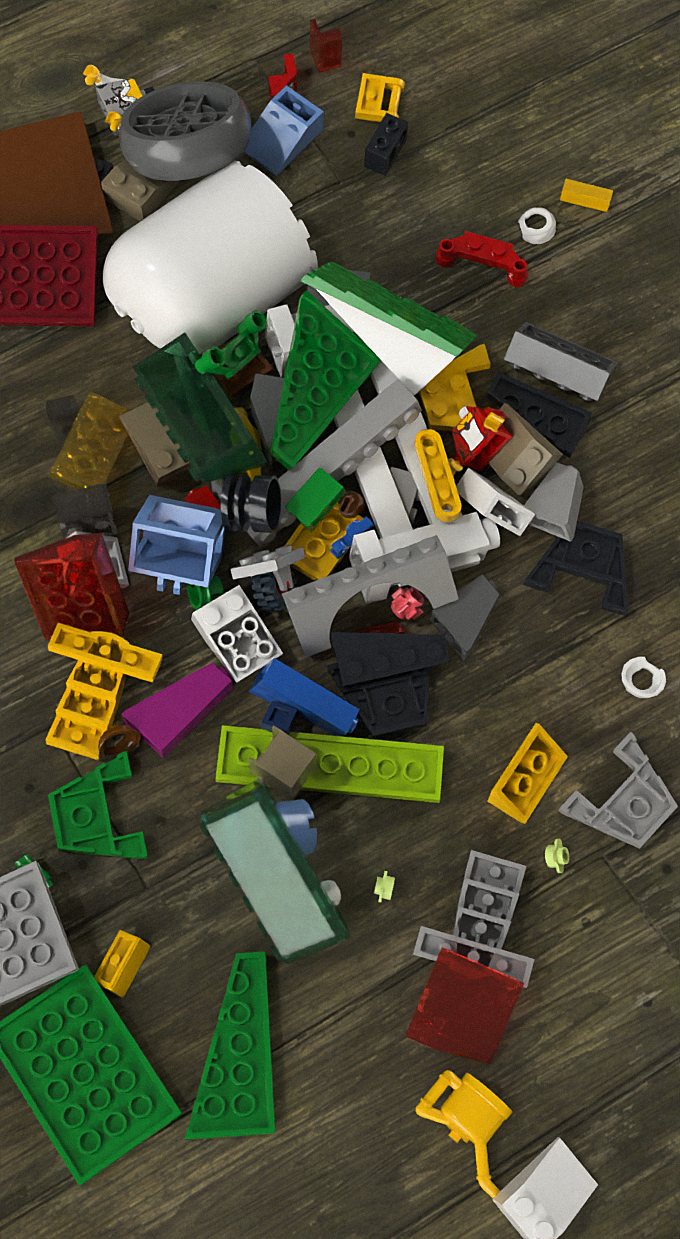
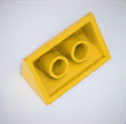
[487,723,568,824]

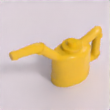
[415,1070,512,1198]

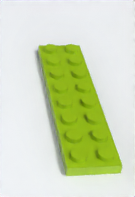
[216,725,444,803]

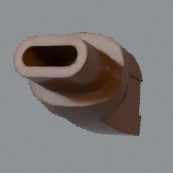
[338,491,368,518]

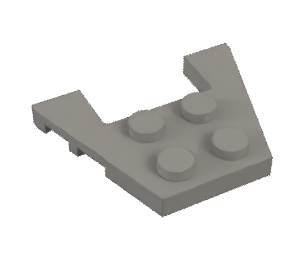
[558,732,678,849]

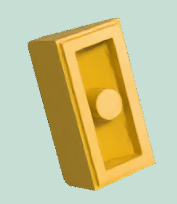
[560,179,613,212]
[94,930,150,997]

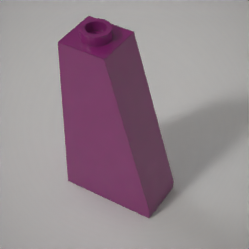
[121,663,233,759]

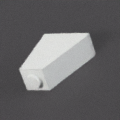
[456,468,535,536]

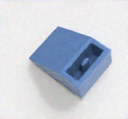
[244,85,324,176]

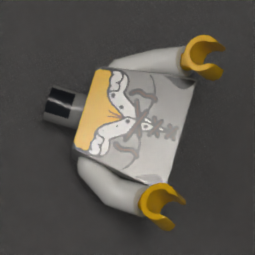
[83,65,155,136]

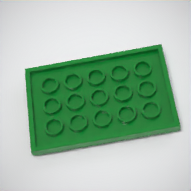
[0,964,183,1187]

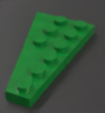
[184,951,275,1140]

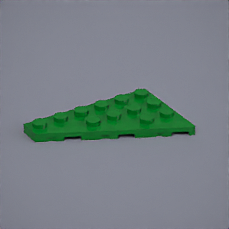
[270,290,381,471]

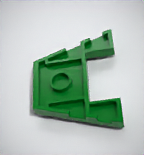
[48,751,148,860]

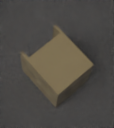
[249,725,316,800]

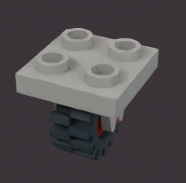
[230,545,305,612]

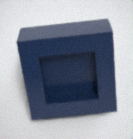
[261,701,298,735]

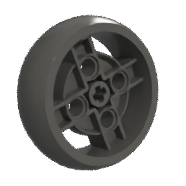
[118,81,251,181]

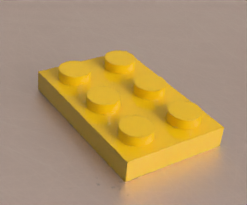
[285,503,363,581]

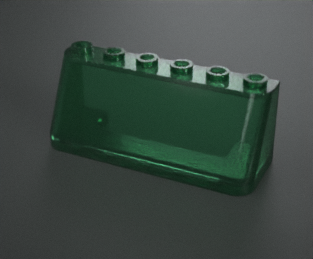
[133,333,268,484]
[198,777,351,964]

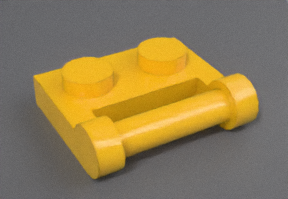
[355,73,405,122]

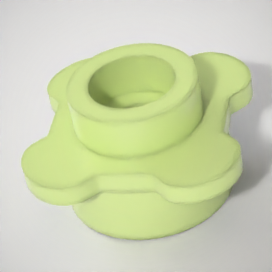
[545,839,569,873]
[374,871,395,902]

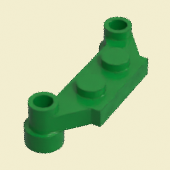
[195,310,267,379]

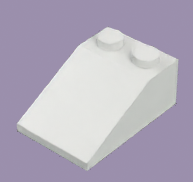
[492,1137,598,1239]

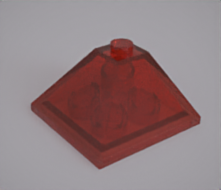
[405,947,524,1064]

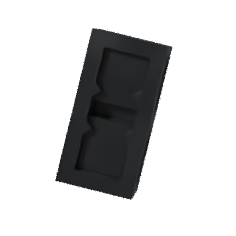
[364,113,408,176]

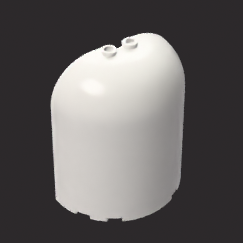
[103,161,318,355]

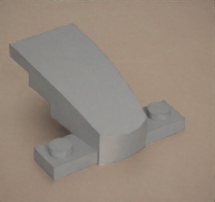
[413,850,534,988]

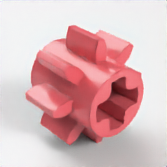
[391,587,424,620]

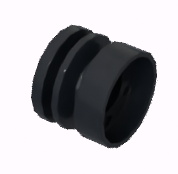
[221,474,281,533]

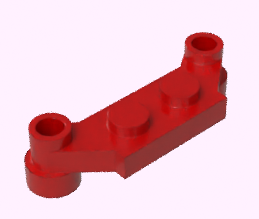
[435,231,528,287]

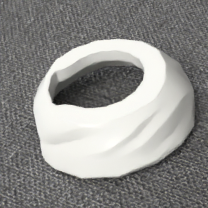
[518,208,556,244]
[622,657,666,698]

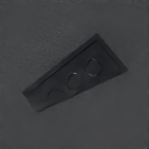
[486,372,592,458]

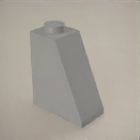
[524,462,584,541]

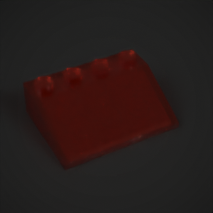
[14,533,129,640]

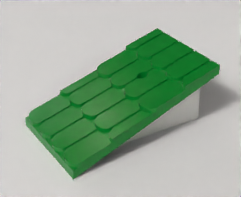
[300,262,478,395]

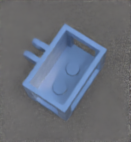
[128,495,226,595]

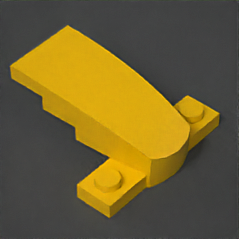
[46,623,163,760]

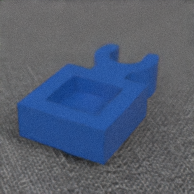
[330,516,373,559]

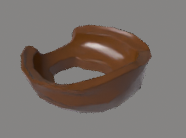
[98,724,141,759]

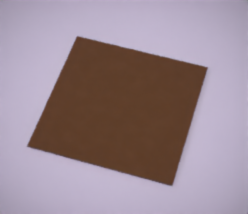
[0,111,113,236]

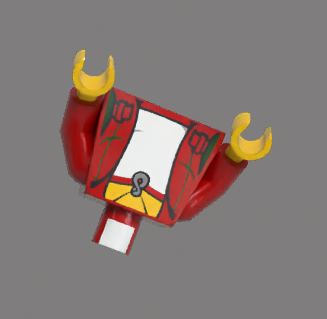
[448,406,513,477]

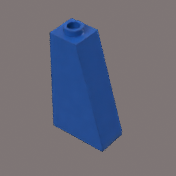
[249,658,360,736]

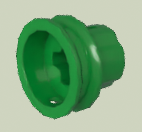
[186,576,224,610]

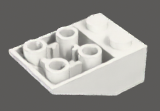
[191,585,283,683]

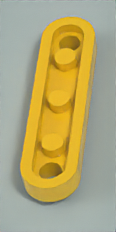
[414,429,462,522]

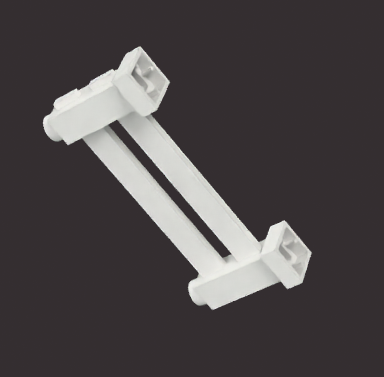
[265,305,500,605]

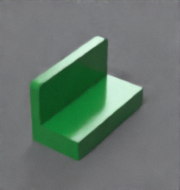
[285,468,346,532]

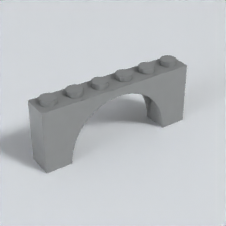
[282,535,459,657]

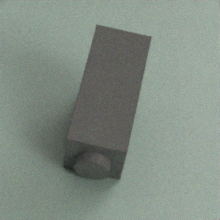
[430,574,499,660]

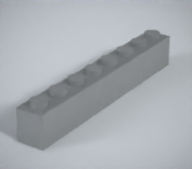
[247,379,422,547]

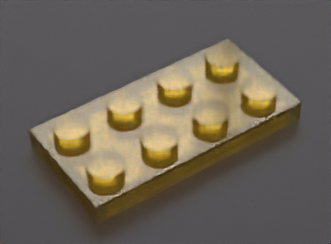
[48,391,131,499]

